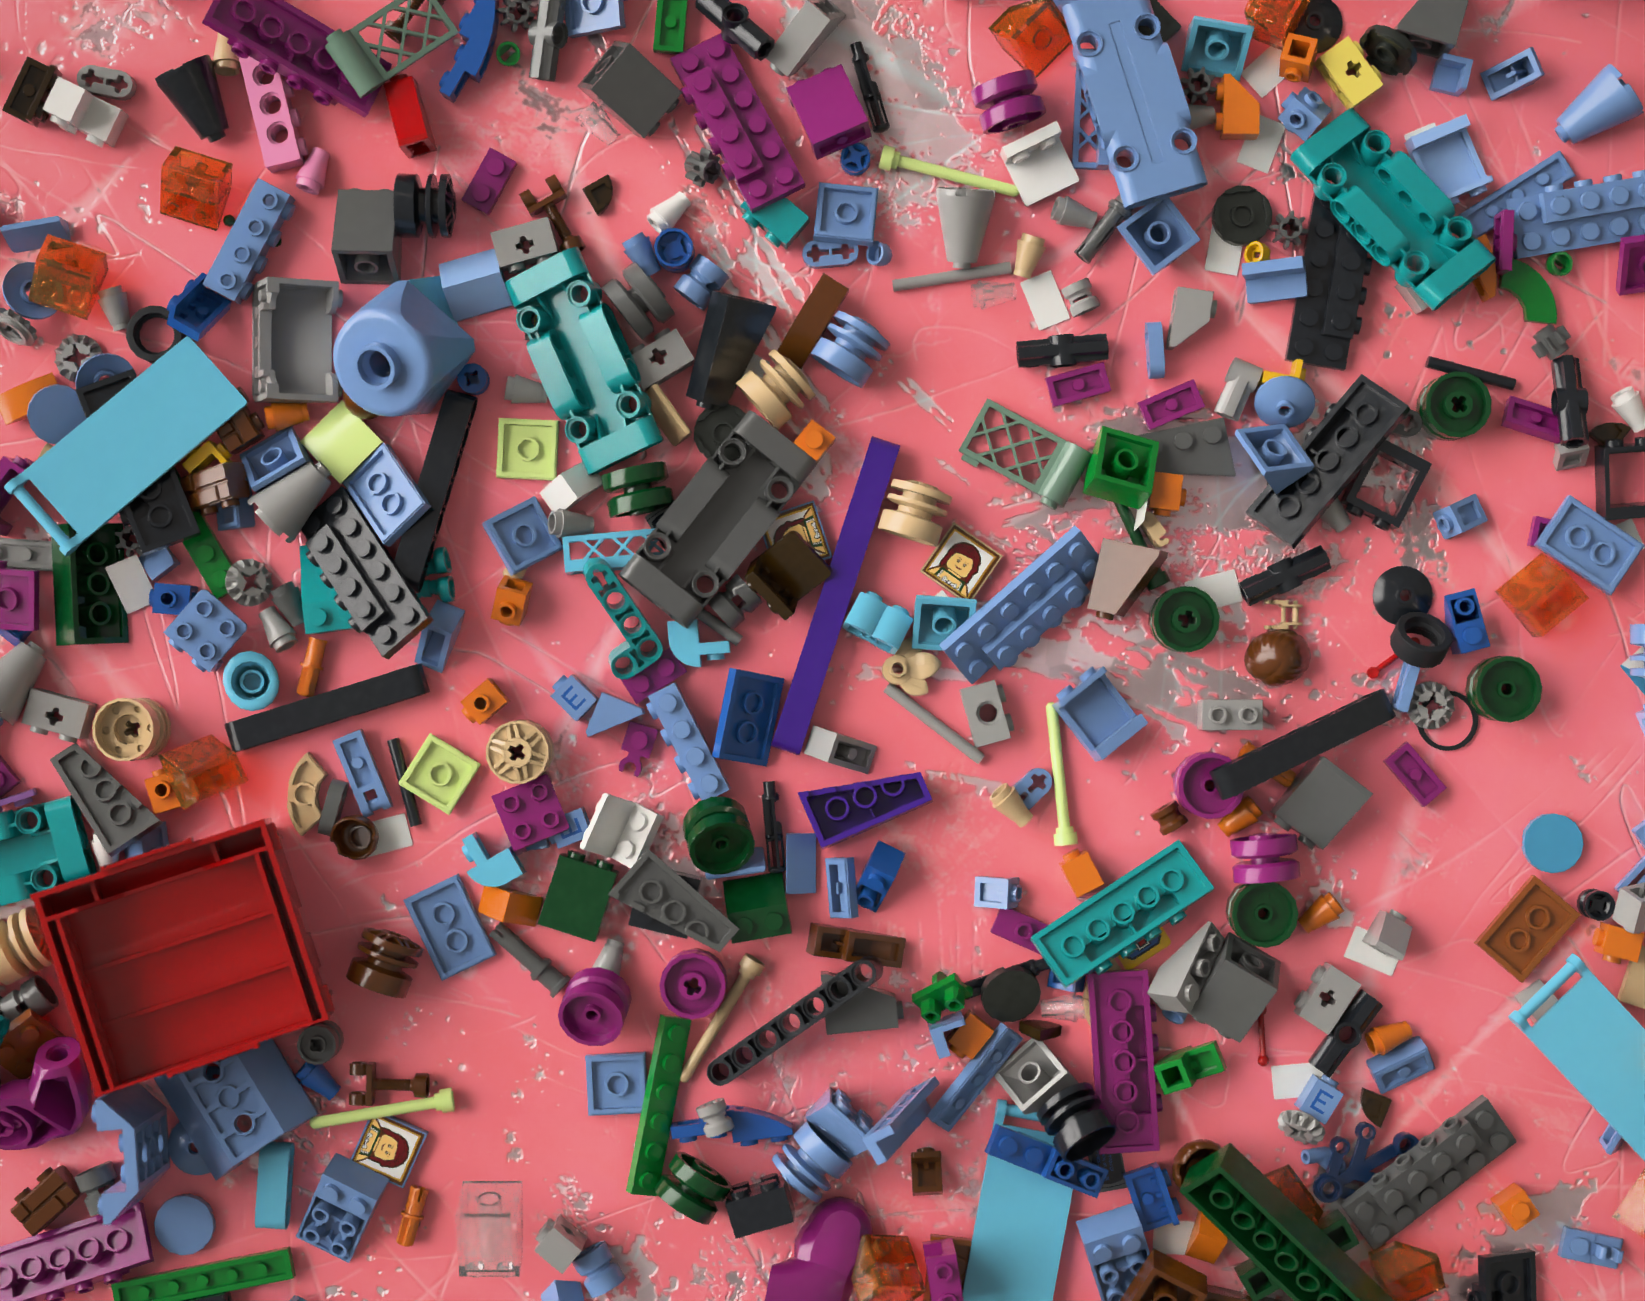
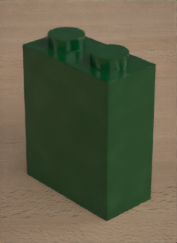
[537,850,619,942]

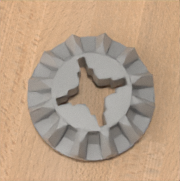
[0,308,37,346]
[54,334,103,382]
[225,558,274,606]
[1407,681,1455,729]
[1277,1110,1325,1145]

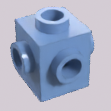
[1278,87,1332,142]

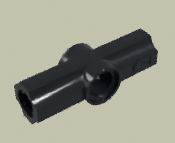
[695,0,775,61]
[1016,333,1109,368]
[1551,355,1589,448]
[1238,545,1331,606]
[1308,989,1383,1078]

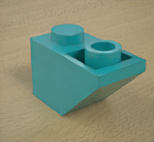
[740,198,810,250]

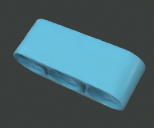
[255,1141,295,1230]

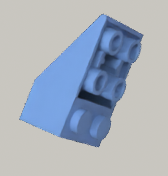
[805,1087,874,1159]
[296,1153,390,1263]
[1076,1203,1150,1301]

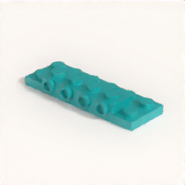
[1030,839,1214,989]

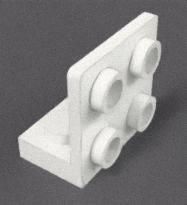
[1000,121,1079,207]
[580,793,664,868]

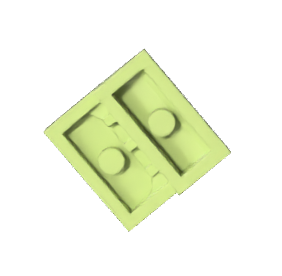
[300,400,384,484]

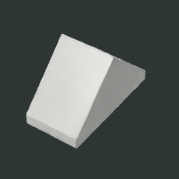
[539,462,603,511]

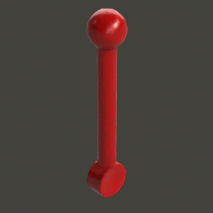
[1367,637,1420,679]
[1257,1007,1269,1066]

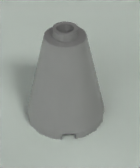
[936,187,996,269]
[247,461,332,543]
[0,640,46,726]

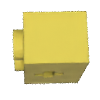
[1314,36,1384,110]

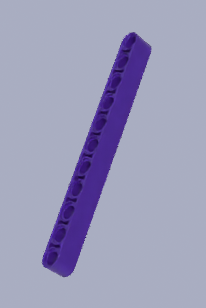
[771,436,901,755]

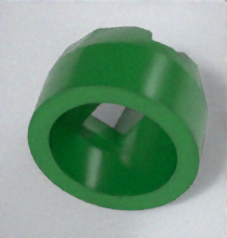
[496,41,520,66]
[1545,252,1573,276]

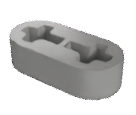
[77,65,136,101]

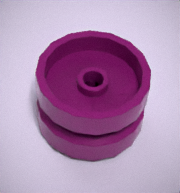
[971,69,1046,134]
[1173,751,1244,819]
[1230,833,1301,884]
[659,948,728,1019]
[558,967,632,1046]

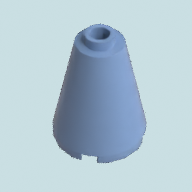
[1554,63,1644,144]

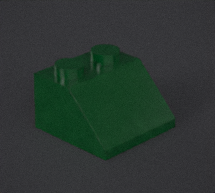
[723,873,792,944]

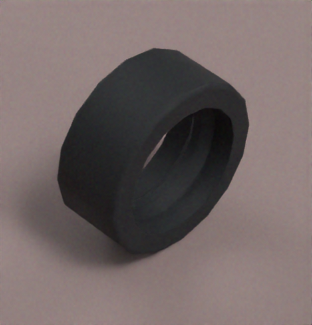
[126,306,186,364]
[1390,612,1452,668]

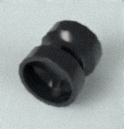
[1577,888,1615,921]

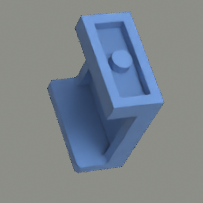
[1052,666,1148,762]

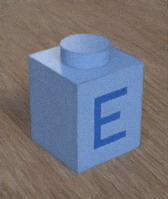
[551,675,599,721]
[548,806,590,849]
[1294,1074,1344,1125]

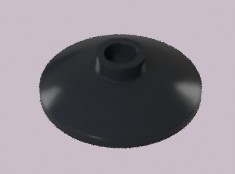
[1282,0,1342,54]
[1372,566,1433,625]

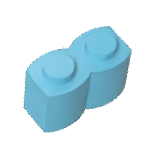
[842,591,914,655]

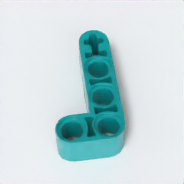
[583,558,663,679]

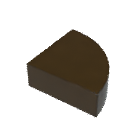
[582,174,613,216]
[1588,422,1631,445]
[1019,1020,1062,1041]
[1360,1087,1392,1128]

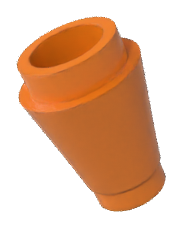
[264,402,310,432]
[1217,795,1263,838]
[1298,892,1344,934]
[1365,1021,1413,1056]

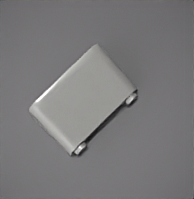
[252,277,343,403]

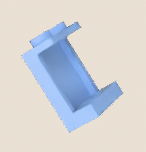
[1404,114,1494,205]

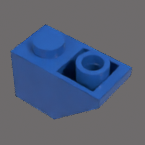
[1444,588,1490,654]
[856,840,905,913]

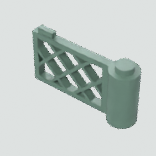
[325,0,459,98]
[958,398,1092,510]

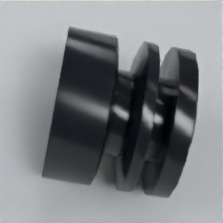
[393,173,457,238]
[1036,1082,1118,1162]

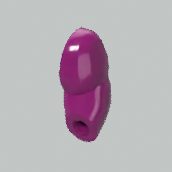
[0,1037,92,1150]
[765,1197,873,1301]

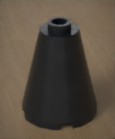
[155,54,229,143]

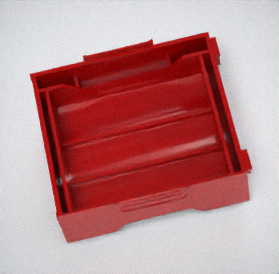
[30,817,335,1097]

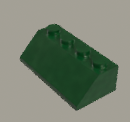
[51,523,129,646]

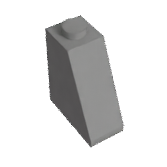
[766,0,846,77]

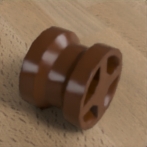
[1150,800,1188,836]

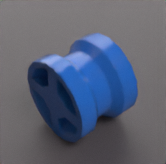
[840,142,870,176]
[457,363,490,395]

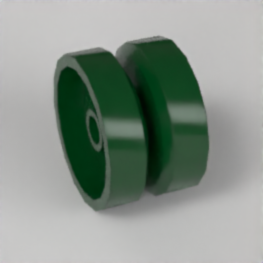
[1416,371,1492,441]
[601,461,674,518]
[1148,586,1220,653]
[1465,656,1542,722]
[683,796,755,875]
[1225,882,1299,948]
[654,1151,732,1225]

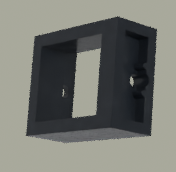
[1594,437,1645,520]
[1340,440,1432,531]

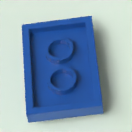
[712,668,784,767]

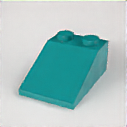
[300,545,353,635]

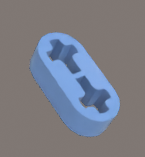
[802,240,859,269]
[1144,322,1165,379]
[1014,768,1052,810]

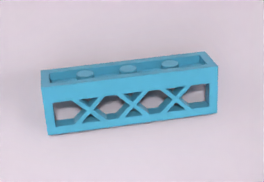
[562,528,665,575]

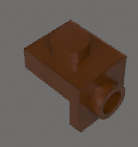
[911,1147,943,1196]

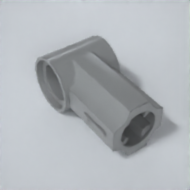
[1214,357,1263,422]

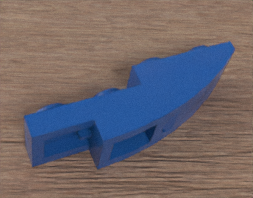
[439,0,499,103]
[670,1105,794,1146]
[984,1123,1109,1198]

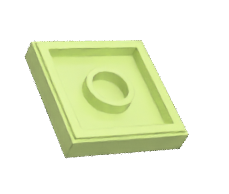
[496,418,560,481]
[398,733,481,815]

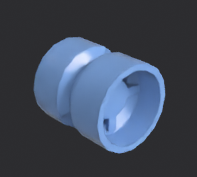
[673,254,729,311]
[572,1240,626,1298]

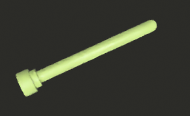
[878,145,1019,197]
[1046,702,1078,846]
[309,1087,455,1129]

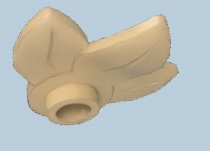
[882,637,942,696]

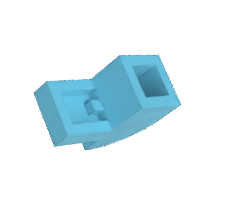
[667,619,731,667]
[462,832,527,887]

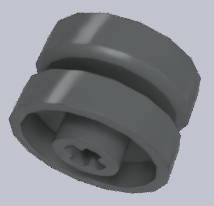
[601,262,675,340]

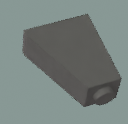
[821,971,904,1035]

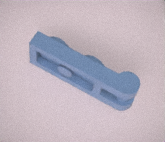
[332,729,393,817]

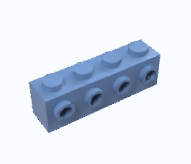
[202,178,296,305]
[646,682,731,801]

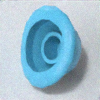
[223,651,280,711]

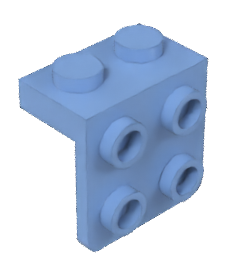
[163,590,247,672]

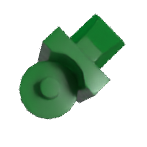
[912,972,973,1024]

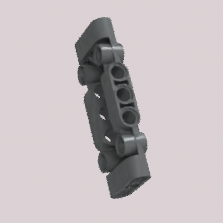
[618,410,817,629]

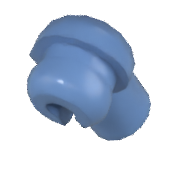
[1301,1146,1346,1173]

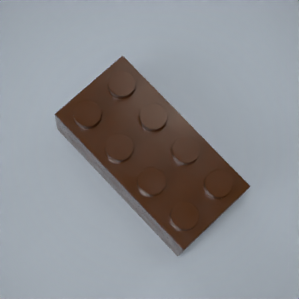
[1120,1248,1208,1301]

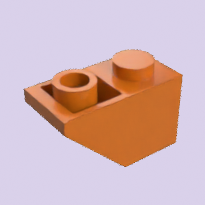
[1215,73,1260,140]

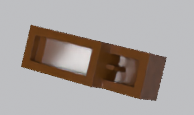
[777,273,849,369]
[806,922,906,968]

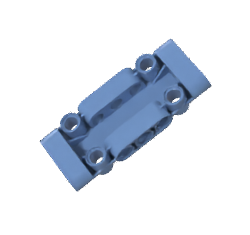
[1061,0,1208,210]

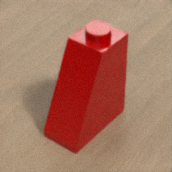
[384,74,437,159]

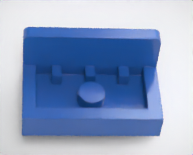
[167,272,232,342]
[1123,1162,1182,1232]

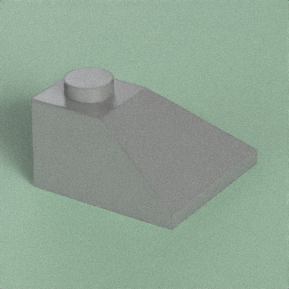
[994,1038,1078,1115]

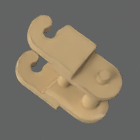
[1140,512,1169,547]
[1264,600,1303,630]

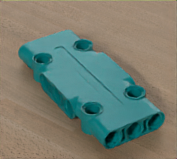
[1289,107,1497,311]
[504,247,664,476]
[0,795,97,906]

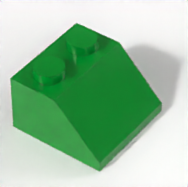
[1083,426,1159,510]

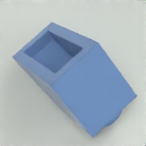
[414,599,465,673]

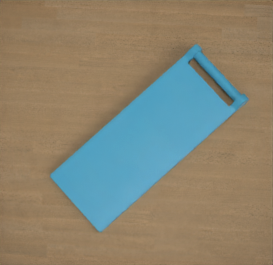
[4,336,248,557]
[1508,953,1645,1162]
[962,1099,1073,1301]

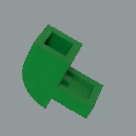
[1153,1040,1227,1095]

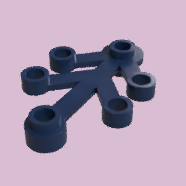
[1313,1122,1419,1203]

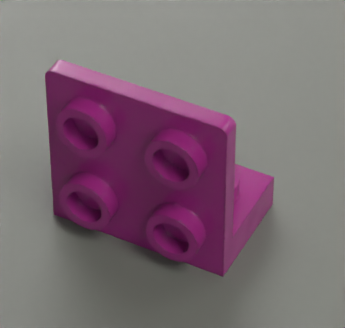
[491,774,569,856]

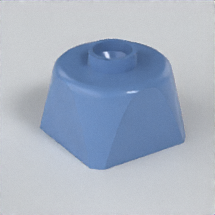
[333,280,475,417]

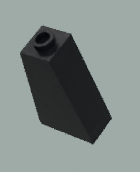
[686,291,777,410]

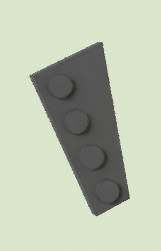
[1137,417,1236,477]
[50,743,163,857]
[607,849,739,952]

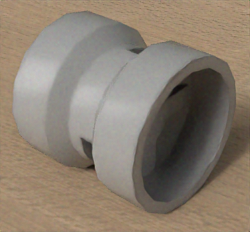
[1061,278,1100,318]
[696,1098,734,1138]

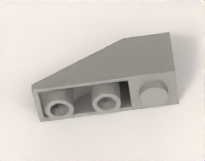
[1147,921,1225,1014]

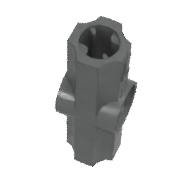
[528,0,568,82]

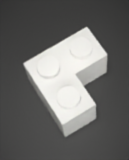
[42,76,129,148]

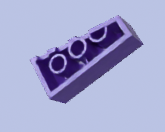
[798,772,933,850]

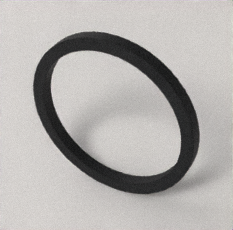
[1418,691,1478,751]

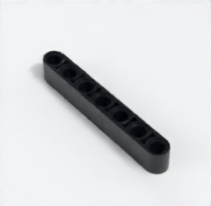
[394,389,478,594]
[224,663,430,753]
[1209,689,1396,800]
[707,956,883,1086]

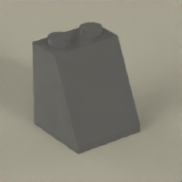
[1394,0,1469,59]
[577,41,682,138]
[331,188,402,285]
[1270,756,1373,850]
[1190,932,1281,1043]

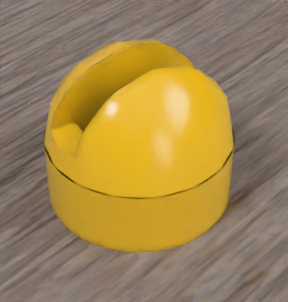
[1244,241,1271,263]

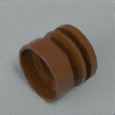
[346,927,424,998]

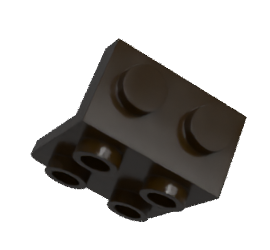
[2,56,63,128]
[744,531,832,620]

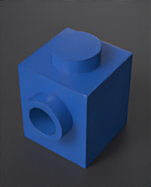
[149,583,198,615]

